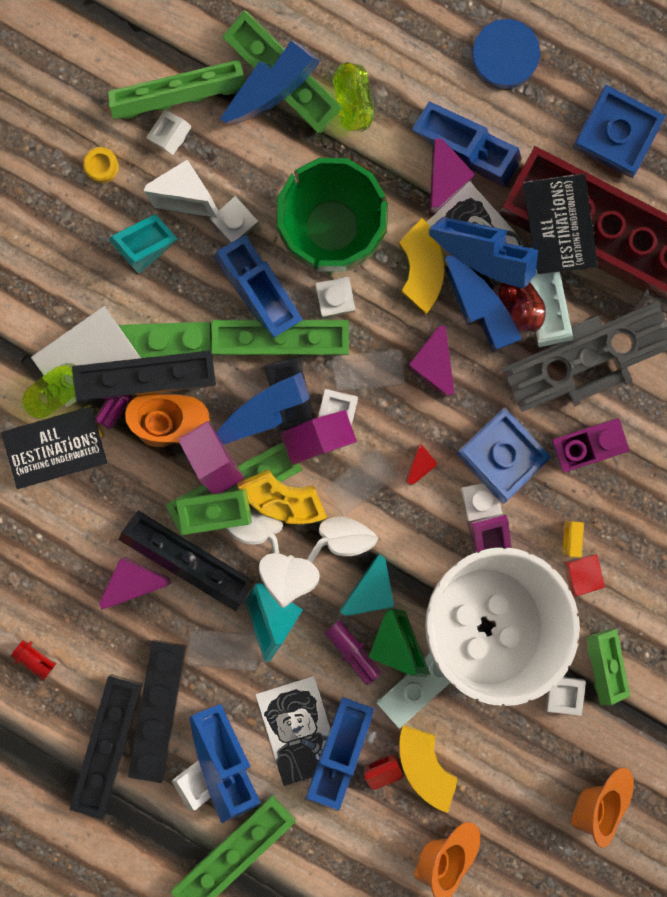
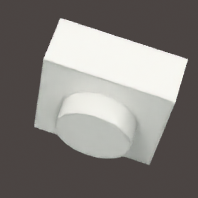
[146,110,192,155]
[210,196,259,243]
[316,277,355,318]
[318,389,358,426]
[460,483,502,521]
[545,677,586,716]
[172,761,211,811]

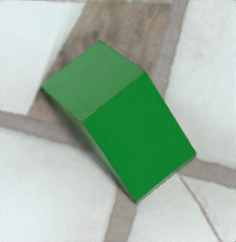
[369,608,430,677]

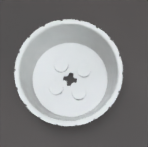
[425,548,580,706]

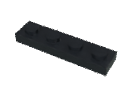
[72,350,216,403]
[118,510,255,612]
[128,639,187,783]
[70,674,143,819]

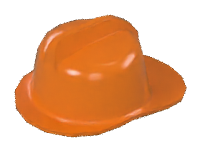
[125,393,210,447]
[571,767,634,848]
[414,822,480,897]

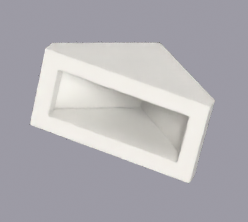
[144,160,219,218]

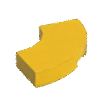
[399,218,444,315]
[237,469,327,524]
[399,725,458,813]

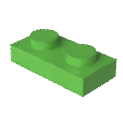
[176,488,252,535]
[586,629,630,705]

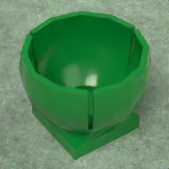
[276,158,388,276]

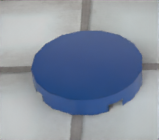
[472,19,541,89]

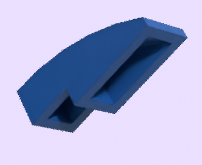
[220,40,321,124]
[412,101,522,187]
[429,217,538,289]
[214,234,303,338]
[444,255,522,353]
[216,372,310,444]
[305,697,375,811]
[189,704,261,823]

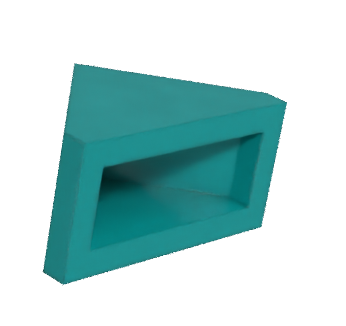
[109,214,178,274]
[340,553,394,616]
[245,583,303,662]

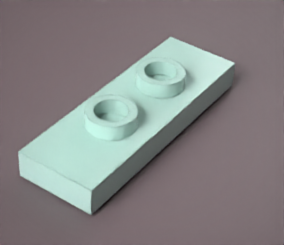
[527,247,573,347]
[376,653,450,729]

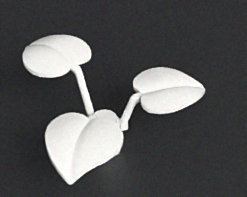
[226,505,378,608]

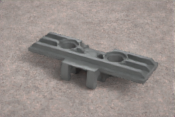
[502,302,667,412]

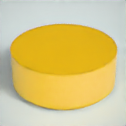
[83,147,119,184]

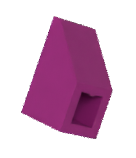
[552,418,630,473]

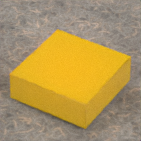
[562,521,584,557]

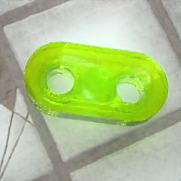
[334,62,374,132]
[22,363,76,418]

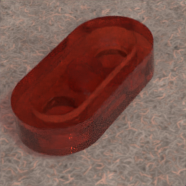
[499,282,546,332]

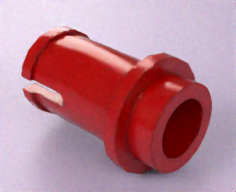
[10,640,57,681]

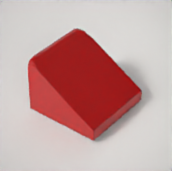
[405,444,437,485]
[563,554,605,597]
[363,754,403,790]

